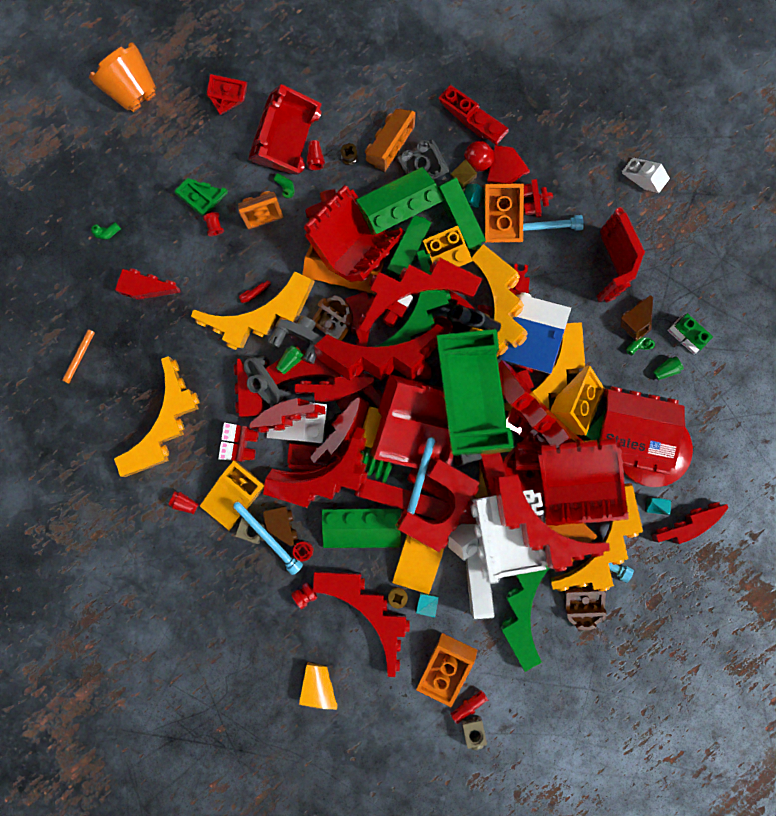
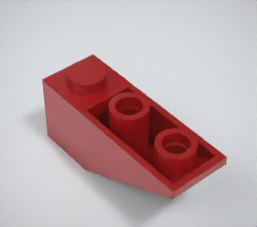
[115,268,181,300]
[345,291,370,347]
[234,359,264,418]

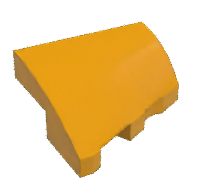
[299,662,337,710]

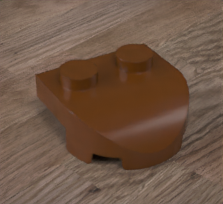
[312,295,353,341]
[565,588,607,630]

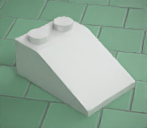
[267,401,328,444]

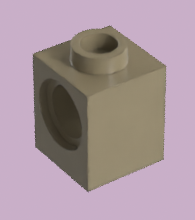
[235,518,267,544]
[461,716,487,750]

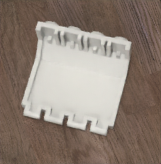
[471,490,547,583]

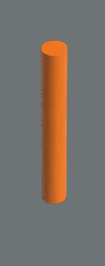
[62,329,95,383]

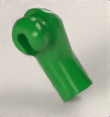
[274,173,295,198]
[91,222,121,239]
[625,337,655,356]

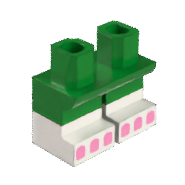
[667,313,713,354]

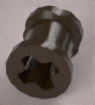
[340,143,358,166]

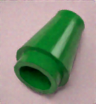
[276,345,304,374]
[653,356,684,381]

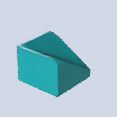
[646,498,671,515]
[416,593,439,618]

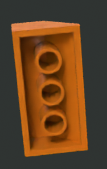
[303,244,386,294]

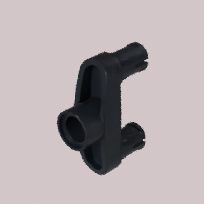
[448,304,501,332]

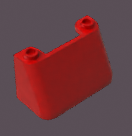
[248,84,321,175]

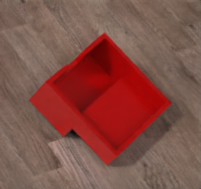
[370,375,453,469]

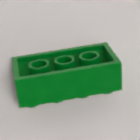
[356,167,444,235]
[322,509,401,548]

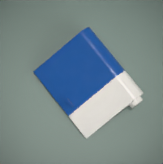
[497,292,571,374]

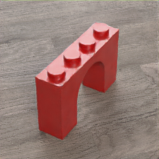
[395,457,479,552]

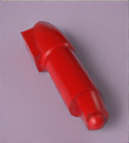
[239,281,271,303]

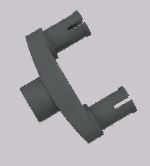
[268,315,322,364]
[244,355,291,405]

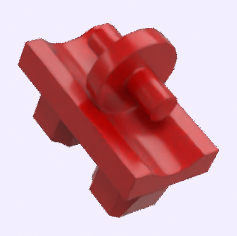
[524,179,553,218]

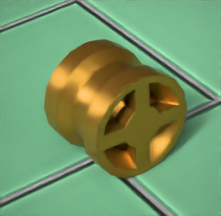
[388,587,408,609]

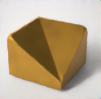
[450,160,477,189]

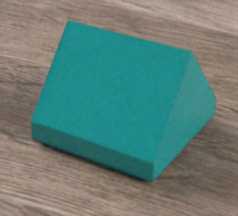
[464,184,483,208]

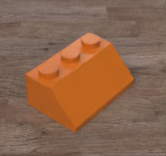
[365,108,416,173]

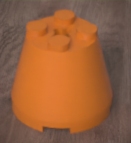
[89,42,156,112]

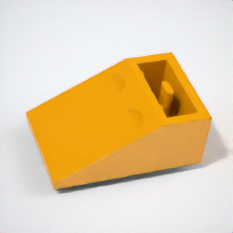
[200,461,265,531]

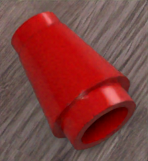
[306,140,325,170]
[168,491,199,515]

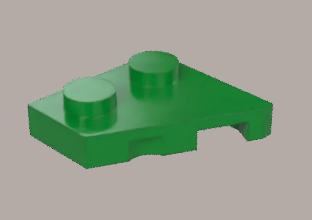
[175,178,228,217]

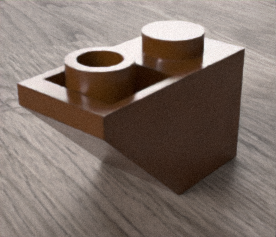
[621,295,653,342]
[263,506,298,546]

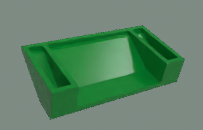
[437,329,514,455]

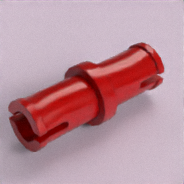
[450,690,489,724]

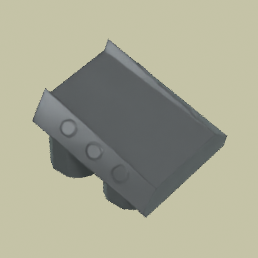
[398,139,449,180]

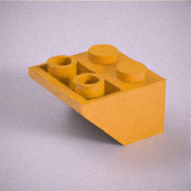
[423,226,472,267]

